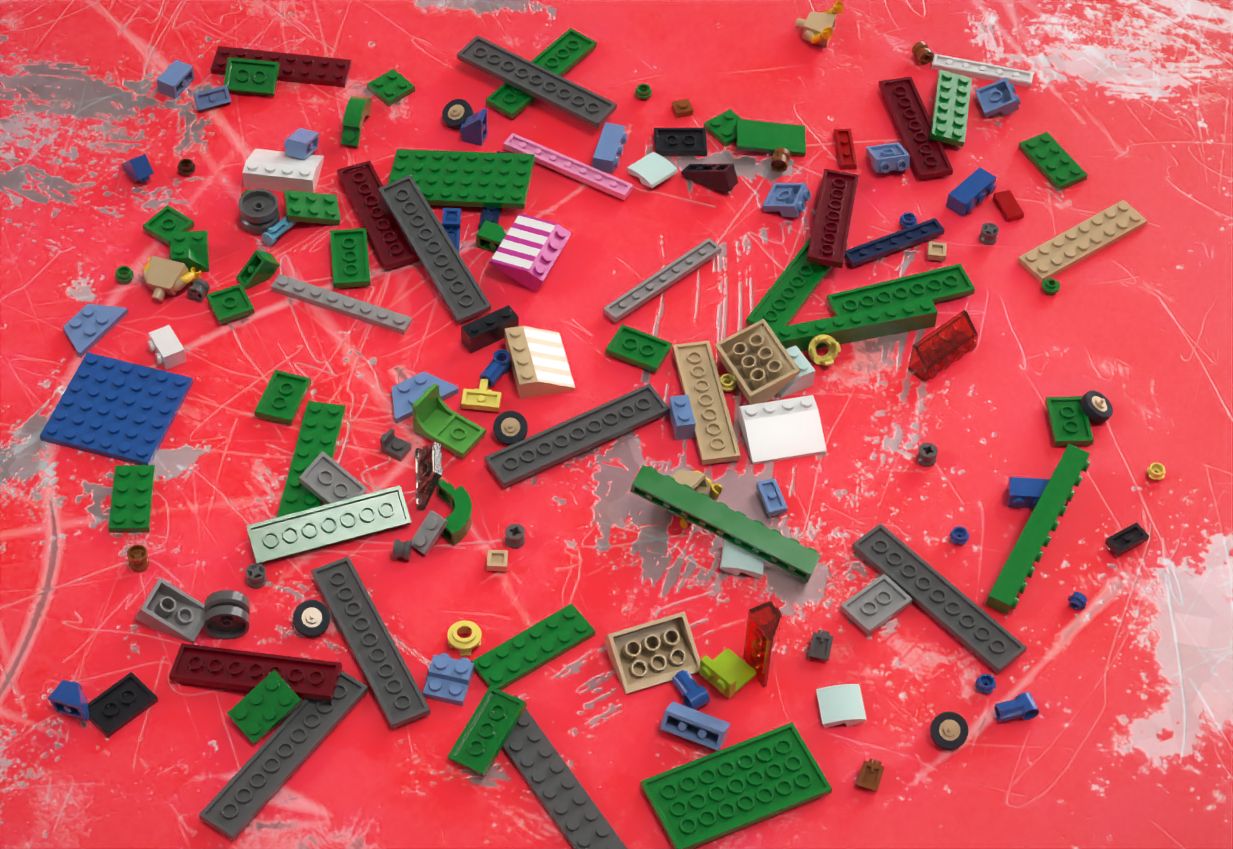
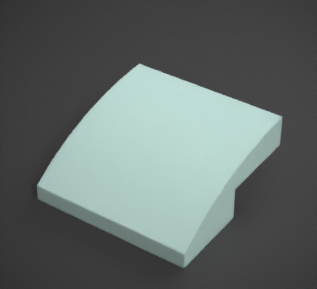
[627,152,678,188]
[720,539,764,579]
[816,684,867,728]

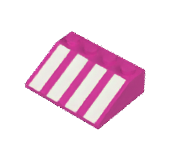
[489,213,572,292]

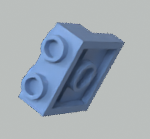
[975,78,1021,117]
[866,142,910,174]
[762,183,811,217]
[422,653,474,706]

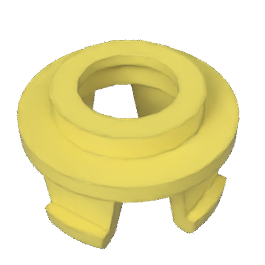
[808,334,841,366]
[448,620,482,657]

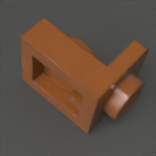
[857,759,885,792]

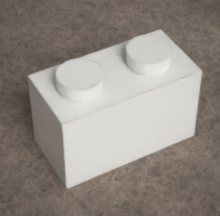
[147,325,187,370]

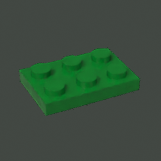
[223,57,280,96]
[283,190,341,225]
[606,324,672,373]
[254,370,311,425]
[1045,396,1094,446]
[227,670,303,745]

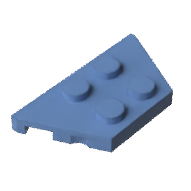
[63,304,128,358]
[391,371,459,424]

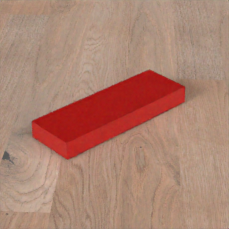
[833,129,857,170]

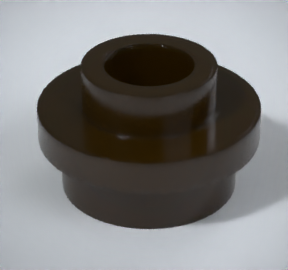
[177,159,196,175]

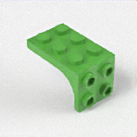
[412,383,486,458]

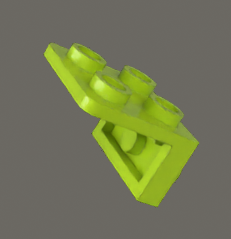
[699,649,756,698]

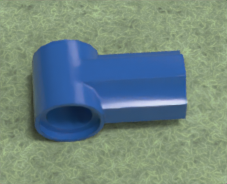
[480,349,511,387]
[672,670,710,710]
[994,692,1040,722]

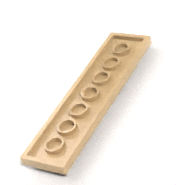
[1017,199,1148,283]
[672,341,741,465]

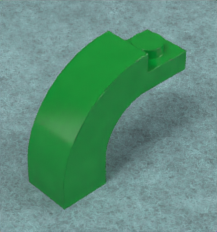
[341,96,372,147]
[436,479,472,546]

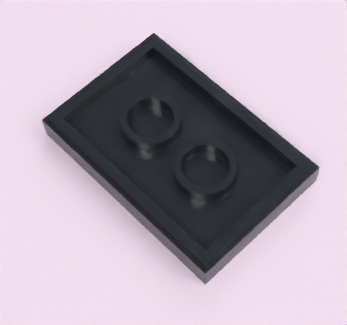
[654,128,707,156]
[88,672,158,738]

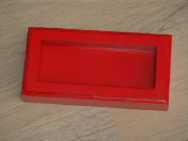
[993,190,1024,222]

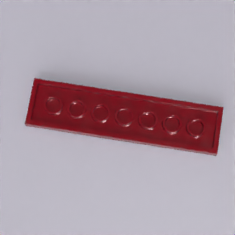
[211,46,352,88]
[878,77,953,180]
[337,161,420,270]
[806,169,859,268]
[169,643,342,701]

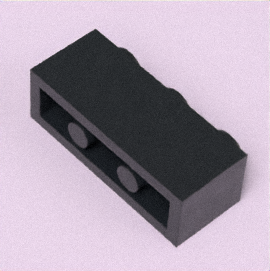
[461,305,519,353]

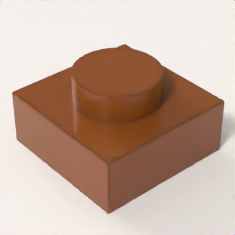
[672,99,694,118]

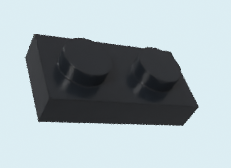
[1105,522,1149,557]

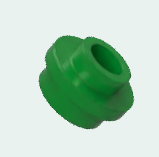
[635,84,652,99]
[115,266,134,283]
[1042,278,1060,295]

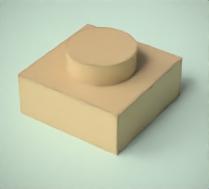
[927,242,947,261]
[487,550,508,571]

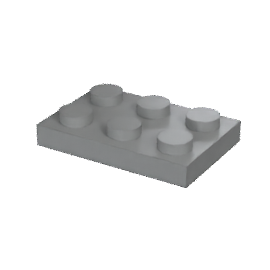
[297,451,368,504]
[840,574,913,635]

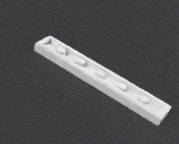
[931,54,1034,88]

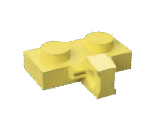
[461,379,502,412]

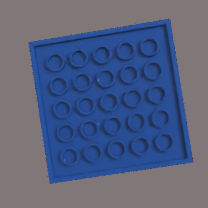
[40,352,193,465]

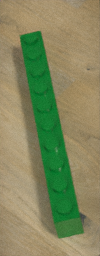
[771,299,938,352]
[986,444,1091,615]
[630,465,821,582]

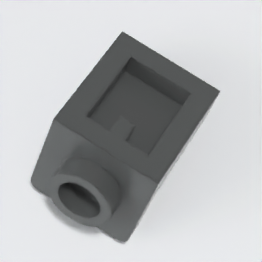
[380,428,411,462]
[808,630,833,661]

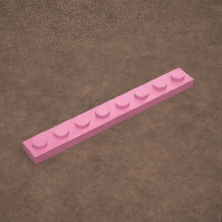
[503,133,633,200]

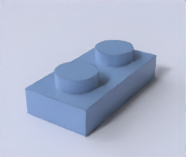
[193,85,231,111]
[756,478,788,517]

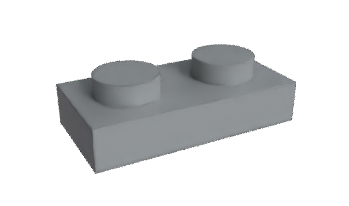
[411,510,448,555]

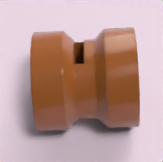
[912,41,934,65]
[770,147,791,172]
[127,544,150,573]

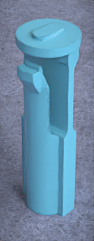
[261,216,298,246]

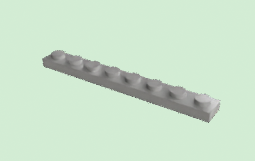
[603,238,722,323]
[271,274,412,335]

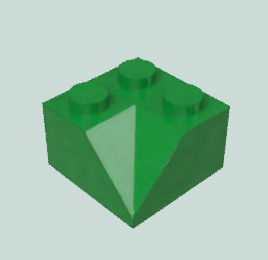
[170,230,210,272]

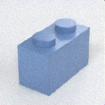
[157,60,195,99]
[284,128,319,160]
[669,395,696,441]

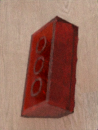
[908,310,978,383]
[743,601,782,688]

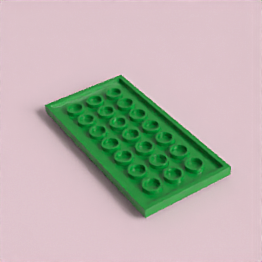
[388,149,535,209]
[640,722,832,849]

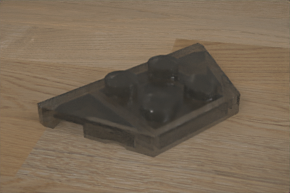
[415,442,443,511]

